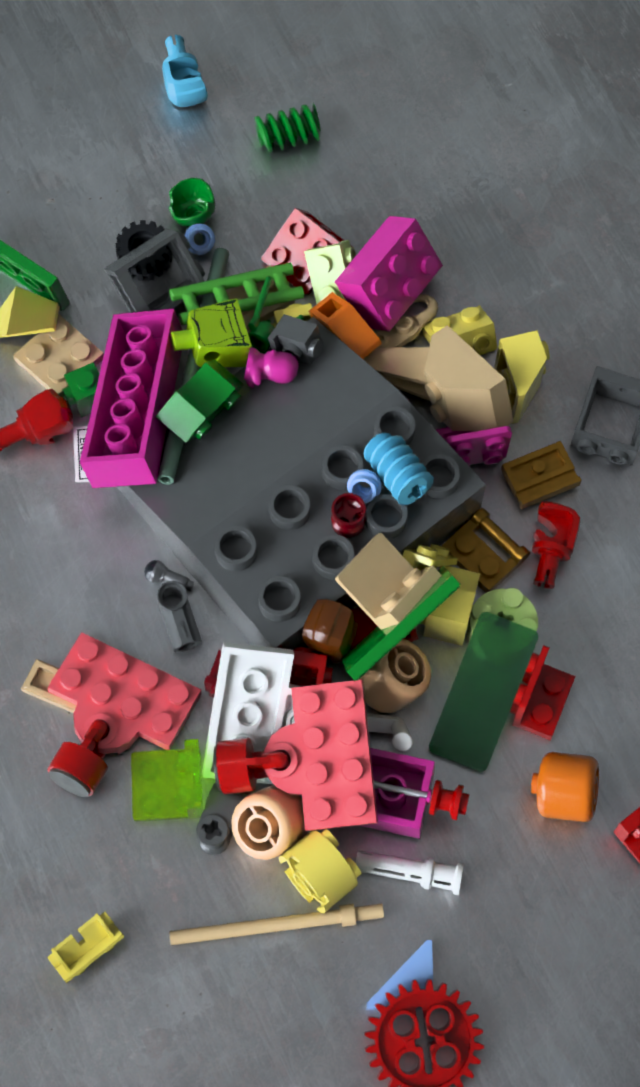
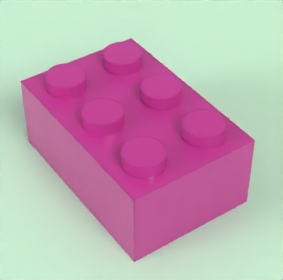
[335,216,443,332]

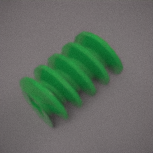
[254,103,321,153]

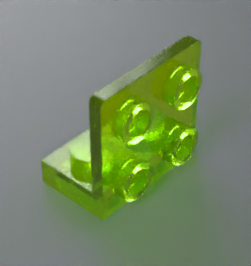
[131,739,203,822]

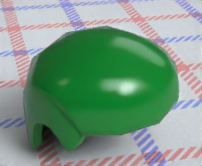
[169,177,216,227]

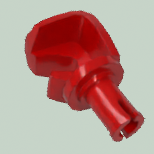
[0,389,73,451]
[532,501,581,589]

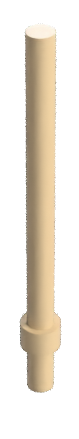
[169,903,384,945]

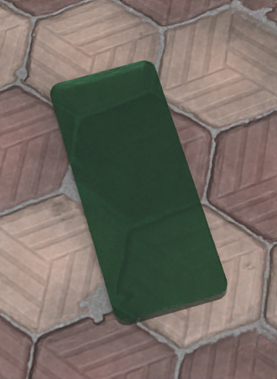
[429,611,538,772]

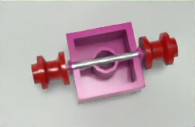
[360,748,470,839]

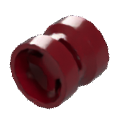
[331,493,366,538]

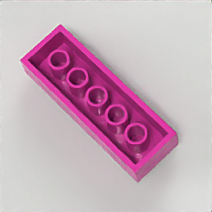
[80,309,183,488]

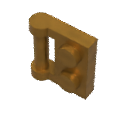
[442,508,531,593]

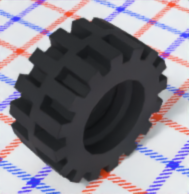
[115,220,173,281]

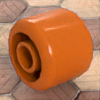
[531,752,599,822]

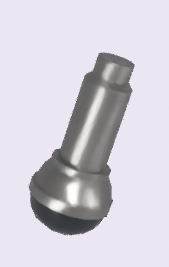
[144,560,194,591]

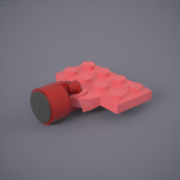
[47,632,201,797]
[213,679,378,831]

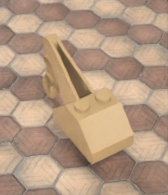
[363,294,514,432]

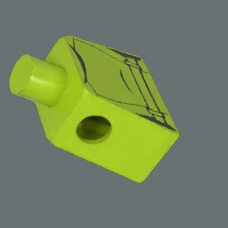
[171,298,252,367]

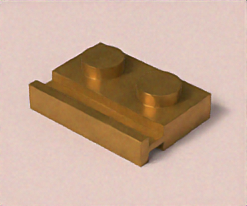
[501,441,582,510]

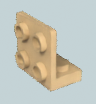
[335,533,442,630]

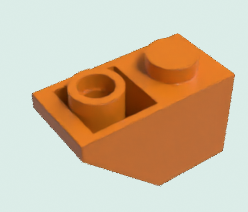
[308,292,382,359]

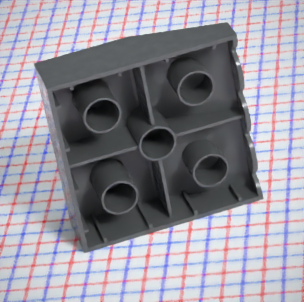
[117,317,486,650]

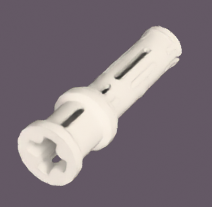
[356,849,464,895]

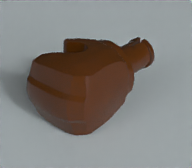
[302,599,359,664]

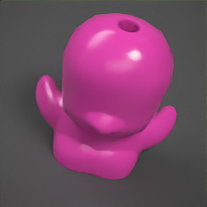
[244,348,299,388]

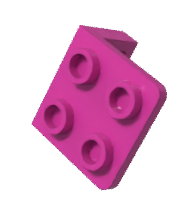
[435,426,512,466]

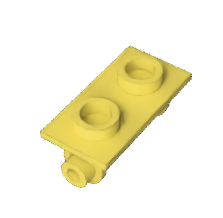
[47,911,124,983]

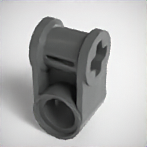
[196,782,248,855]

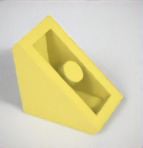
[0,286,60,338]

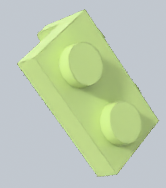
[304,240,357,305]

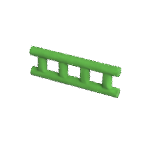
[169,262,304,326]

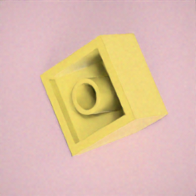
[494,330,550,424]

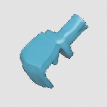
[162,35,208,107]

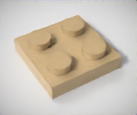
[13,314,104,397]

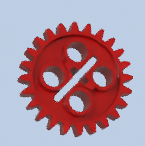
[364,979,484,1087]

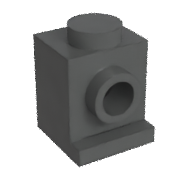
[268,314,323,365]

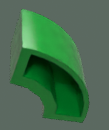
[156,359,244,443]

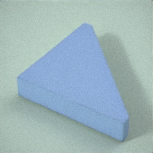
[366,940,434,1010]

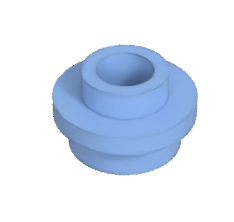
[184,223,215,255]
[347,469,382,503]

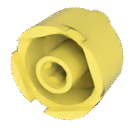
[279,829,362,914]

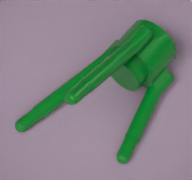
[248,276,304,354]

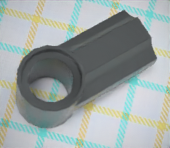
[157,581,202,652]

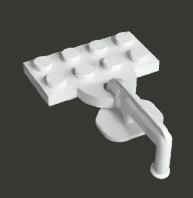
[202,642,413,784]

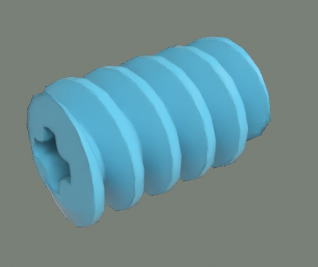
[364,433,434,505]

